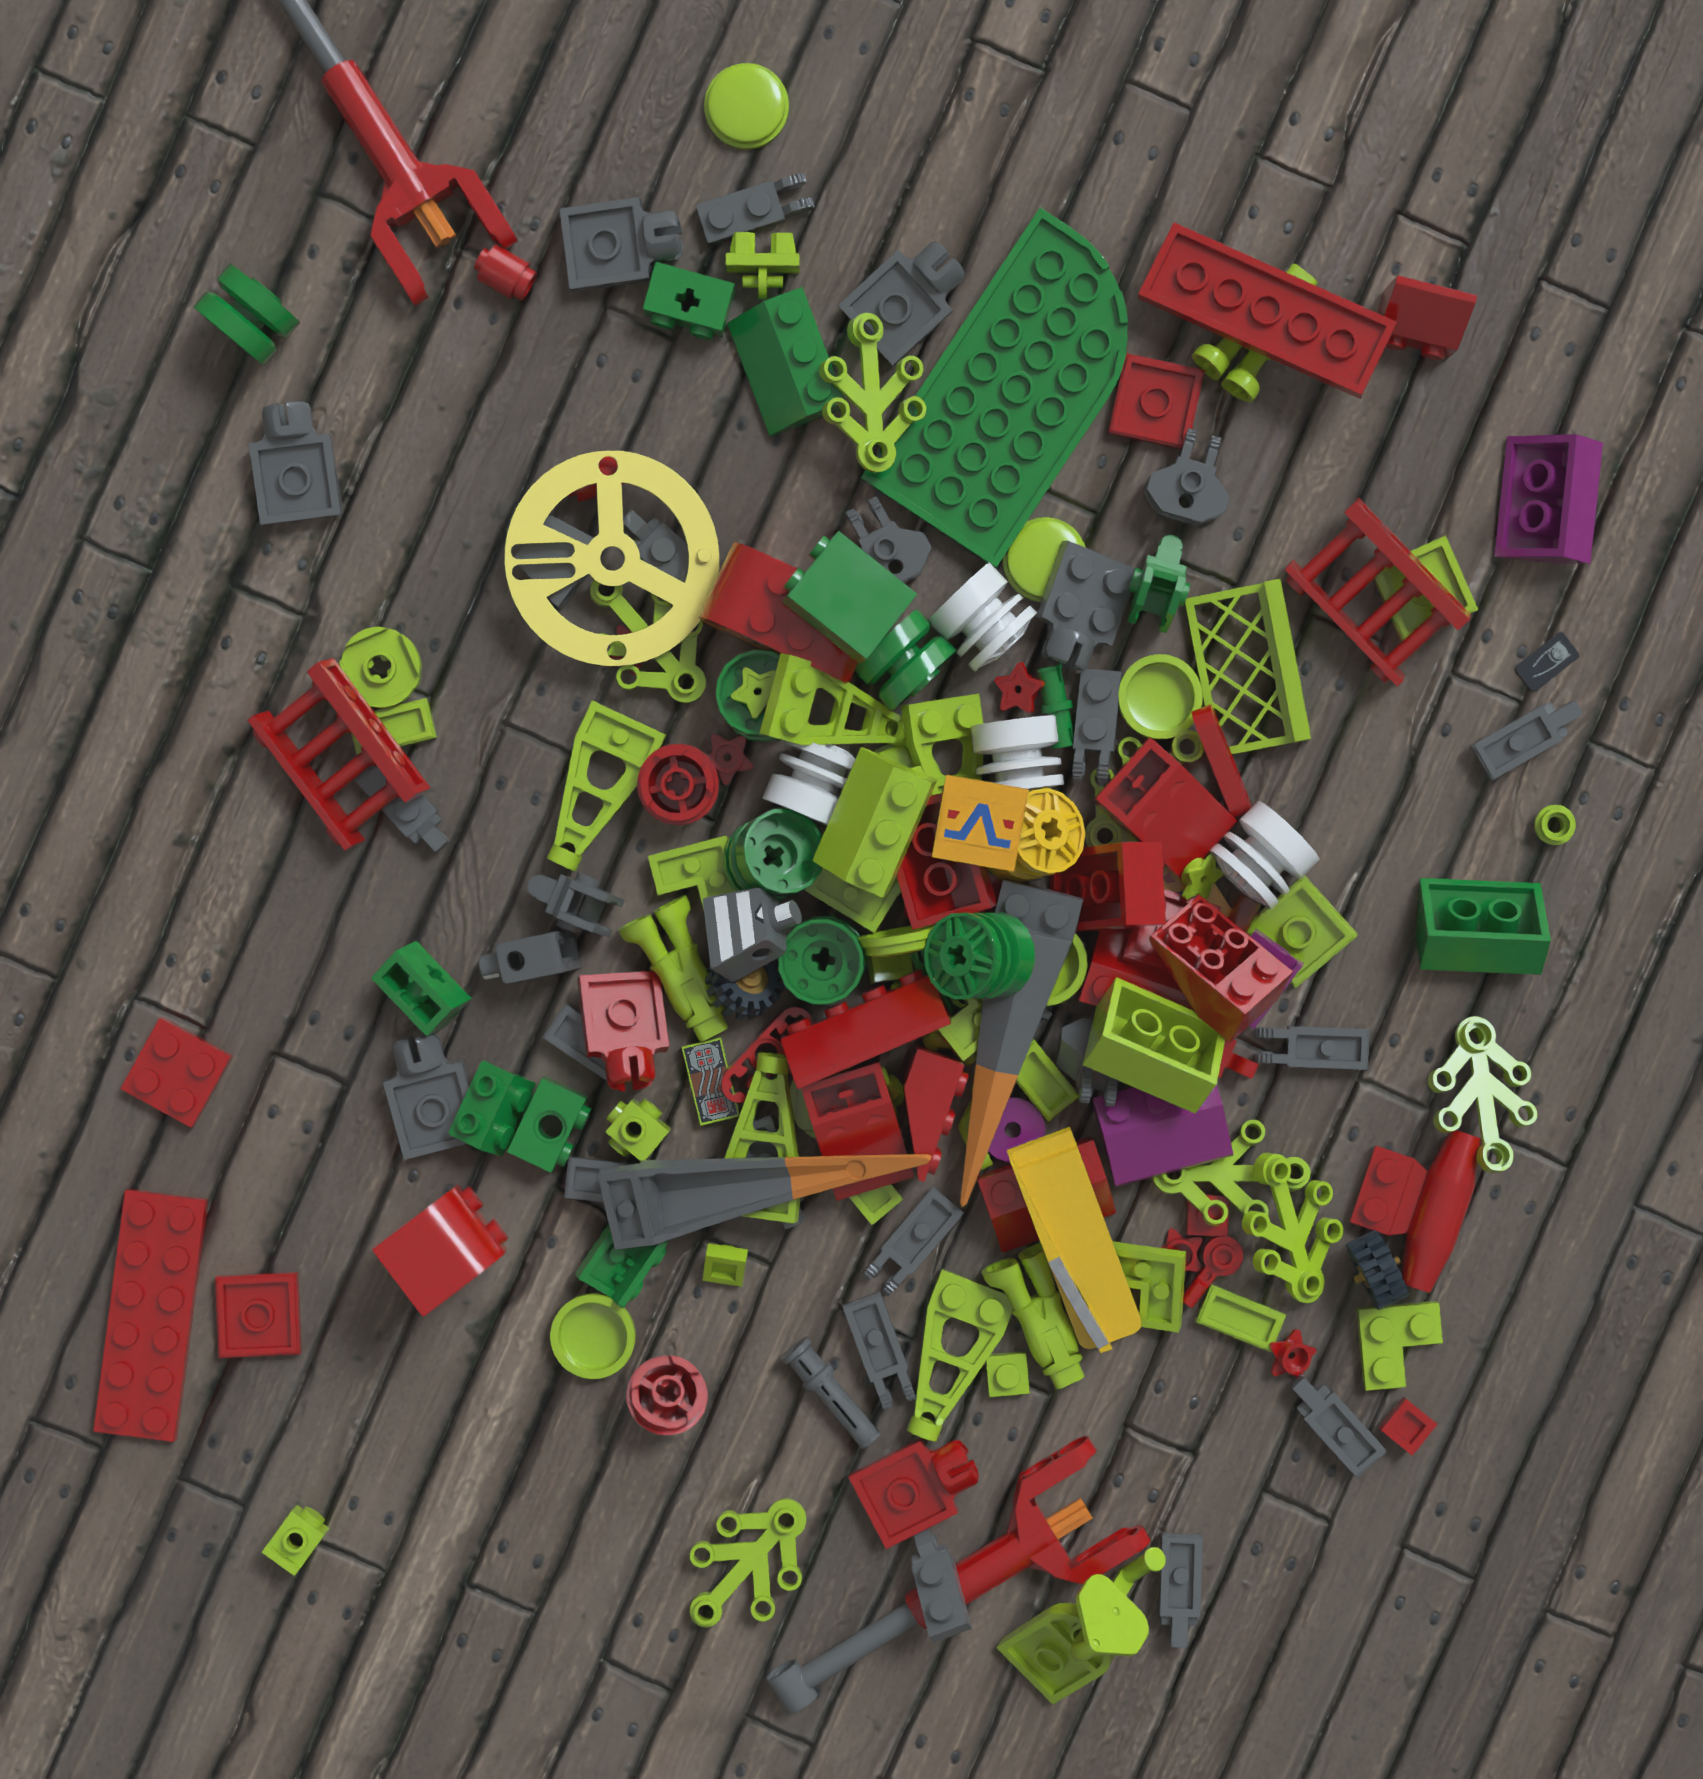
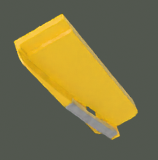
[1007,1127,1142,1353]

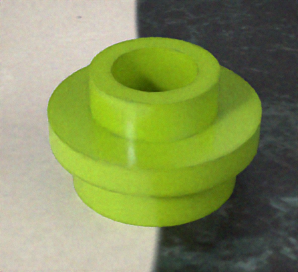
[1534,805,1576,845]

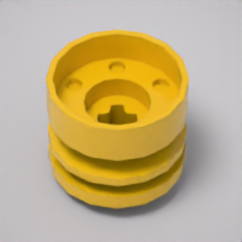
[987,788,1085,883]

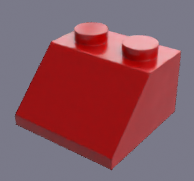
[1378,275,1478,360]

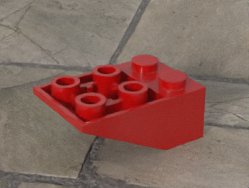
[1092,737,1237,880]
[1149,895,1293,1043]
[902,1045,969,1182]
[801,1060,914,1201]

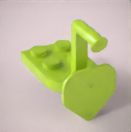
[996,1547,1166,1704]

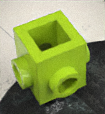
[606,1098,671,1161]

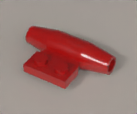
[1350,1130,1482,1293]

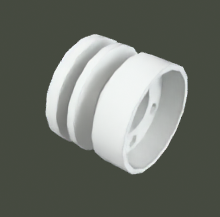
[929,562,1037,672]
[970,715,1064,791]
[763,741,855,825]
[1209,801,1320,910]

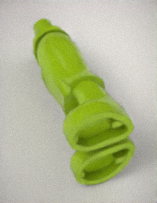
[1192,263,1318,403]
[618,895,728,1042]
[981,1242,1085,1389]

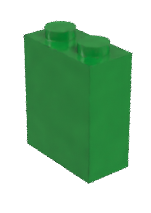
[782,531,917,664]

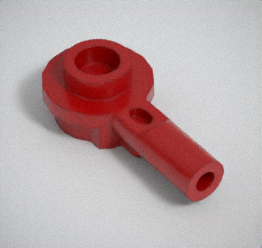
[1183,1236,1243,1308]

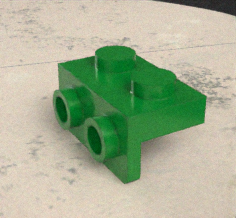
[449,1061,536,1157]
[575,1223,668,1309]

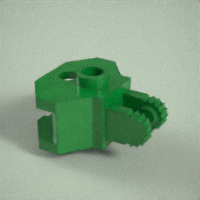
[1127,534,1190,633]

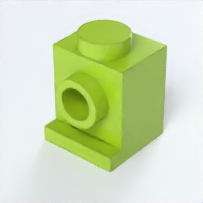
[262,1505,330,1576]

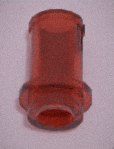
[1228,894,1261,933]

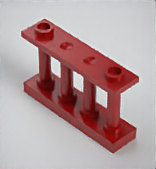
[1284,497,1471,687]
[247,658,431,851]

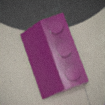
[1494,434,1603,564]
[1093,1085,1233,1187]

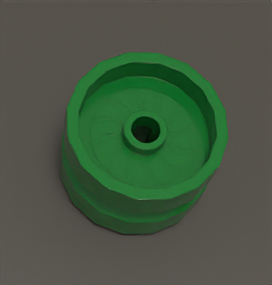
[193,263,301,366]
[854,609,957,712]

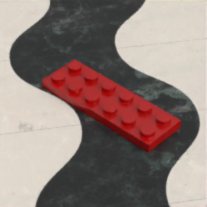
[1138,222,1397,399]
[93,1189,209,1442]

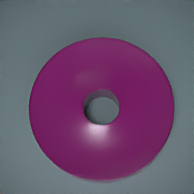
[988,1097,1045,1162]

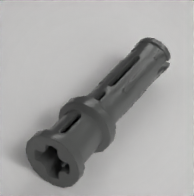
[780,1336,881,1450]

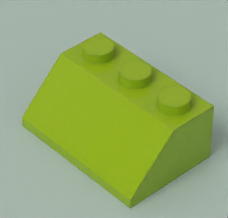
[812,747,937,898]

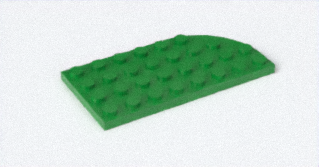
[861,207,1128,569]

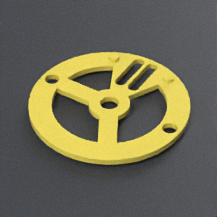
[504,450,719,666]

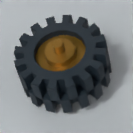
[705,958,785,1021]
[1346,1230,1409,1310]

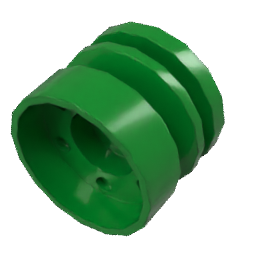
[716,649,780,743]
[722,809,823,900]
[924,913,1035,1000]
[778,915,868,1004]

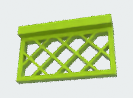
[1185,579,1312,755]

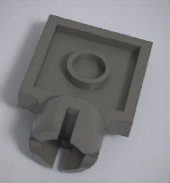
[559,197,683,292]
[838,241,965,367]
[249,401,343,525]
[1036,541,1135,670]
[383,1032,470,1160]

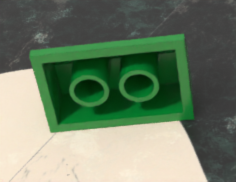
[727,287,845,437]
[1416,878,1551,975]

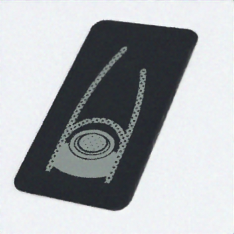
[1515,632,1579,691]

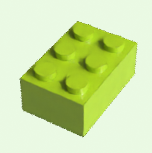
[1083,977,1225,1114]

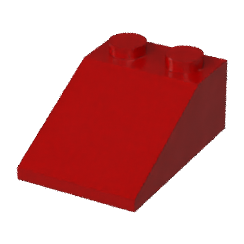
[1049,842,1166,932]

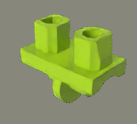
[726,232,800,299]

